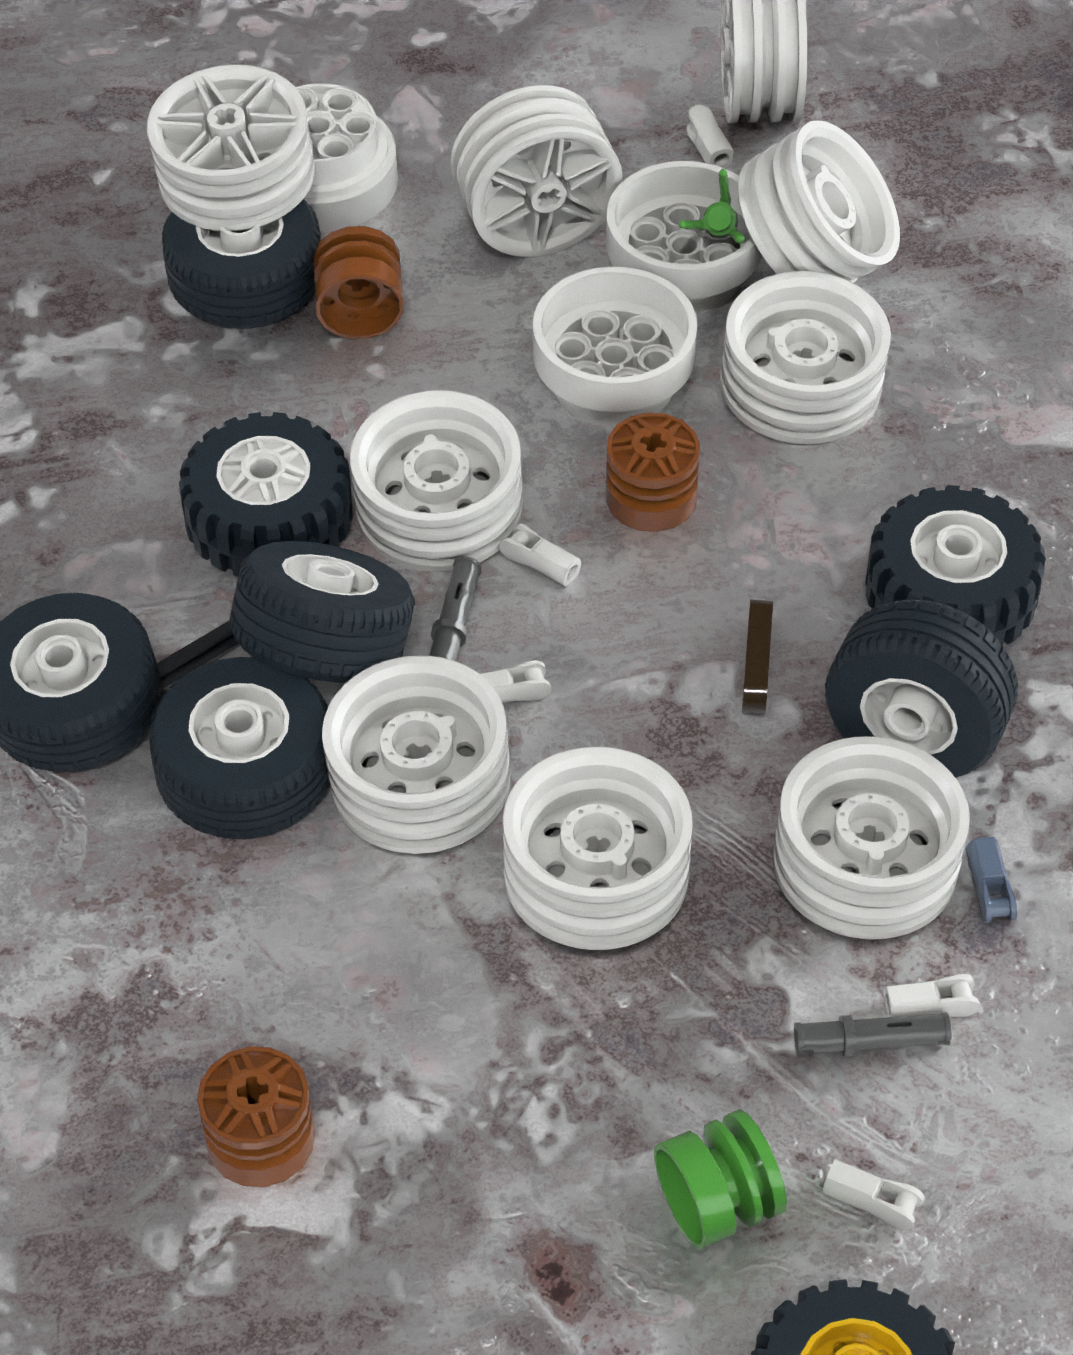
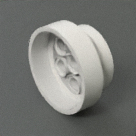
[265,84,398,232]
[606,161,762,314]
[533,267,697,426]

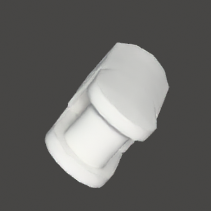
[686,105,734,169]
[499,523,581,587]
[480,660,552,704]
[884,974,981,1017]
[822,1159,925,1230]

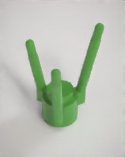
[678,169,745,243]

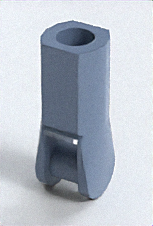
[966,837,1017,923]

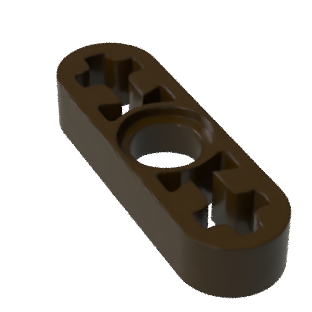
[742,599,773,715]

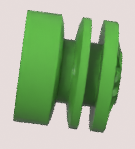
[654,1109,787,1250]

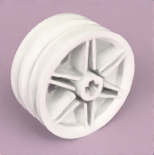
[720,0,807,123]
[147,65,315,231]
[450,85,623,257]
[738,120,900,283]
[720,271,891,444]
[350,390,523,572]
[322,655,511,854]
[773,736,970,940]
[503,747,693,950]

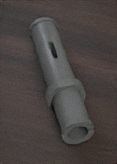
[429,556,482,661]
[794,1012,952,1056]

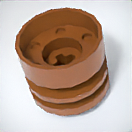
[314,226,403,339]
[606,413,700,532]
[197,1046,315,1187]

